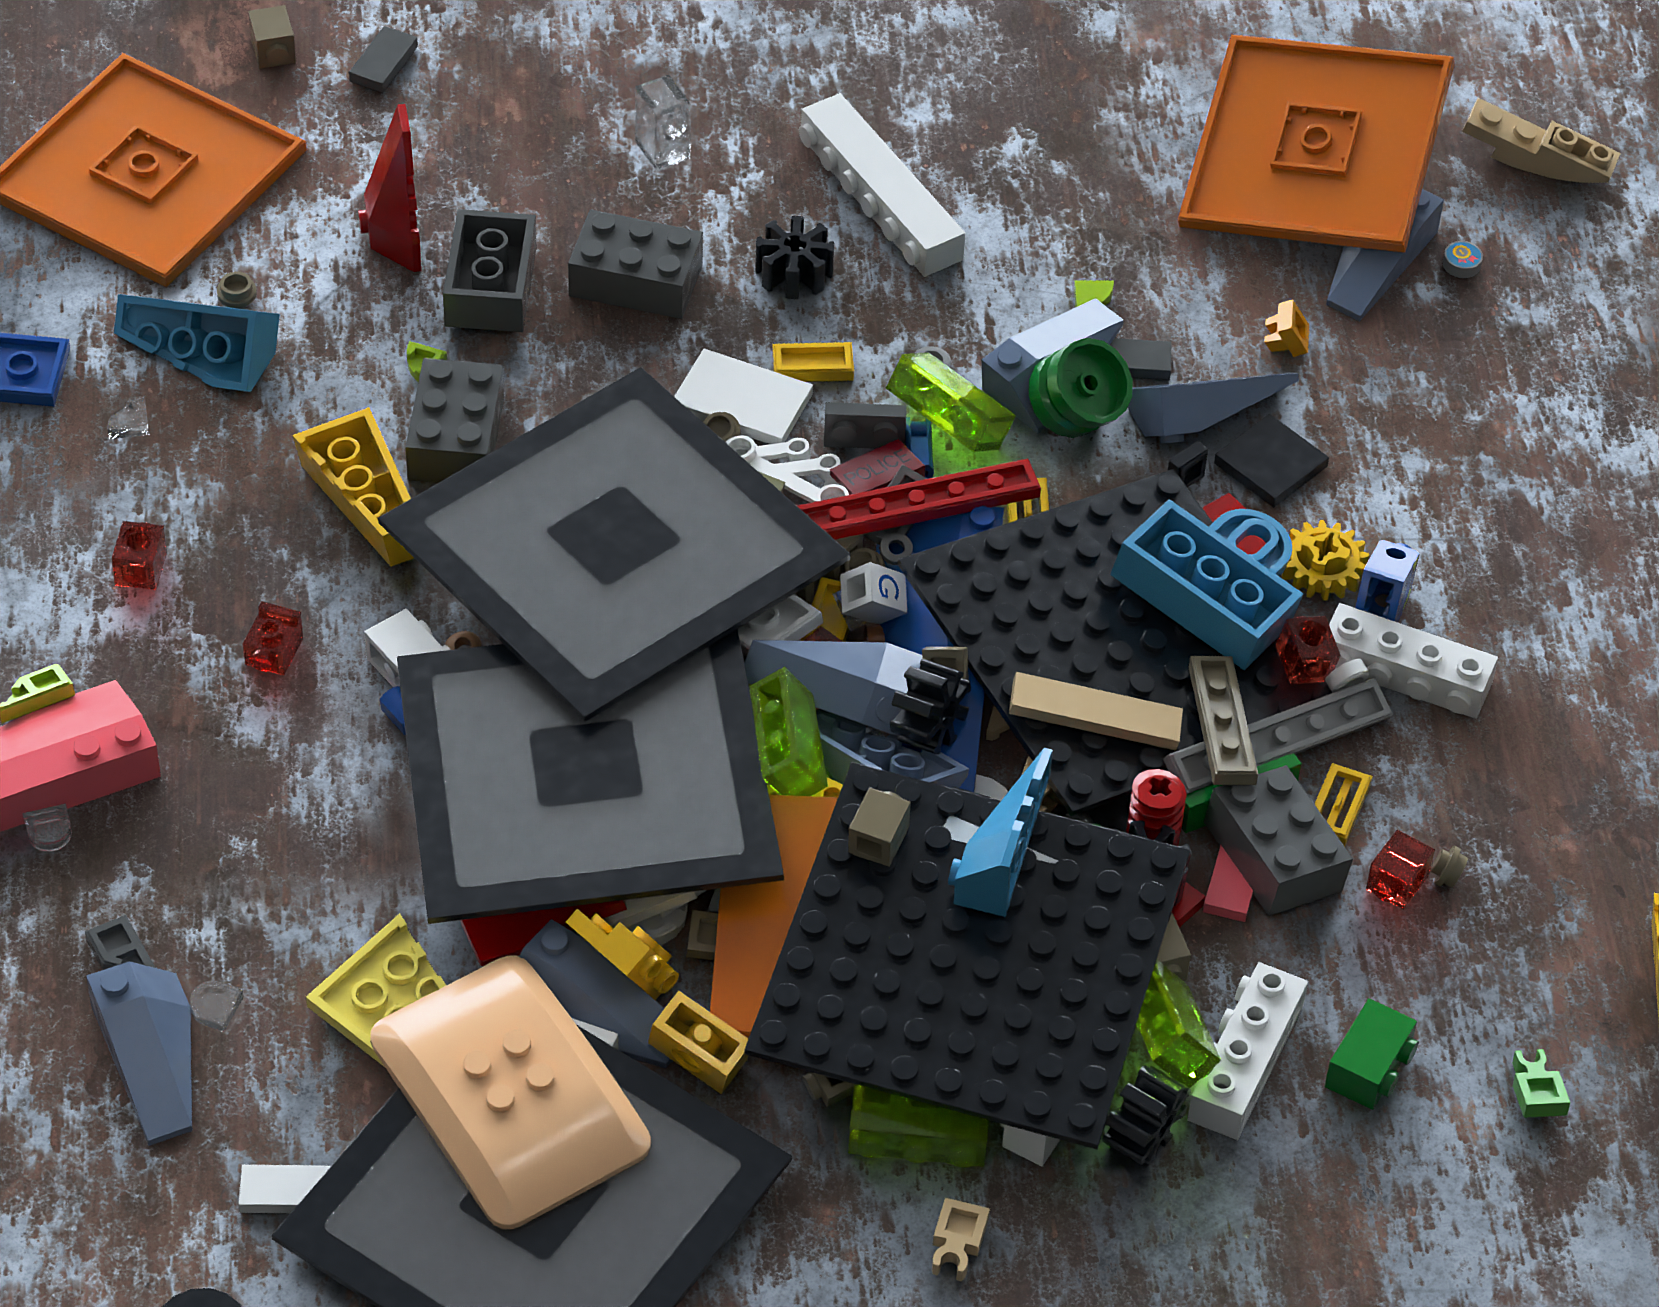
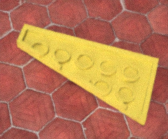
[306,913,446,1067]

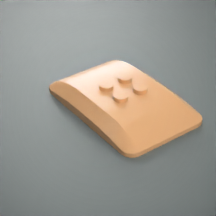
[370,956,651,1229]

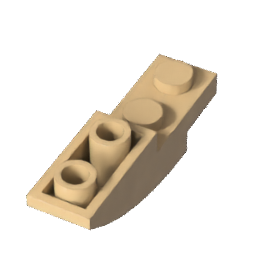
[1462,98,1620,183]

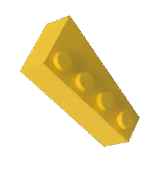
[292,407,414,567]

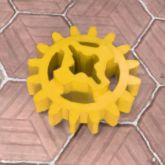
[1282,520,1369,601]

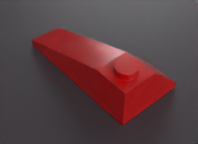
[358,104,422,272]

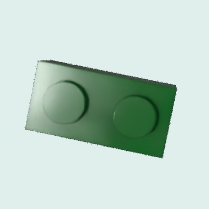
[1324,998,1419,1110]

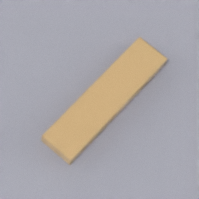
[1009,672,1183,750]

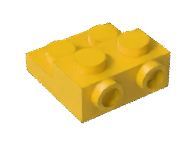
[566,909,679,1000]

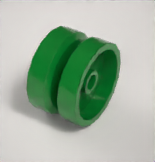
[1029,338,1133,438]

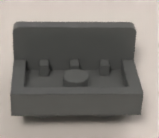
[824,402,907,449]

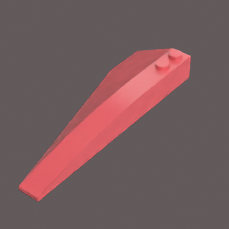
[0,680,161,832]

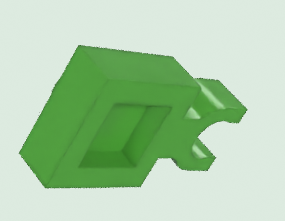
[1512,1049,1571,1118]

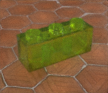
[886,352,1016,452]
[749,666,828,796]
[1137,960,1221,1088]
[848,1084,989,1167]

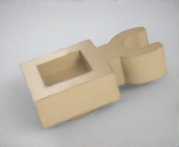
[932,1197,990,1281]

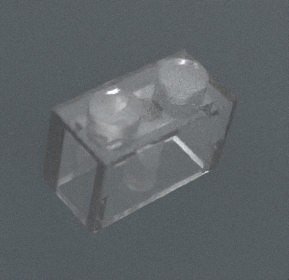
[635,75,691,171]

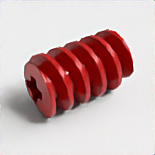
[1126,769,1187,846]

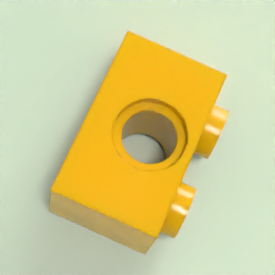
[648,990,749,1094]

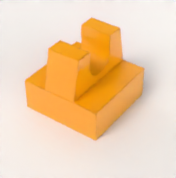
[1264,299,1309,357]

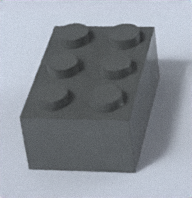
[443,209,537,332]
[568,209,703,319]
[405,358,504,483]
[1203,765,1353,916]

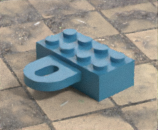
[1110,499,1303,670]

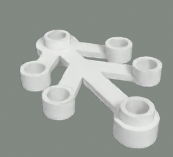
[726,436,849,503]

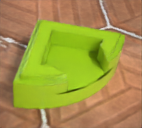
[1074,280,1114,307]
[407,341,447,381]

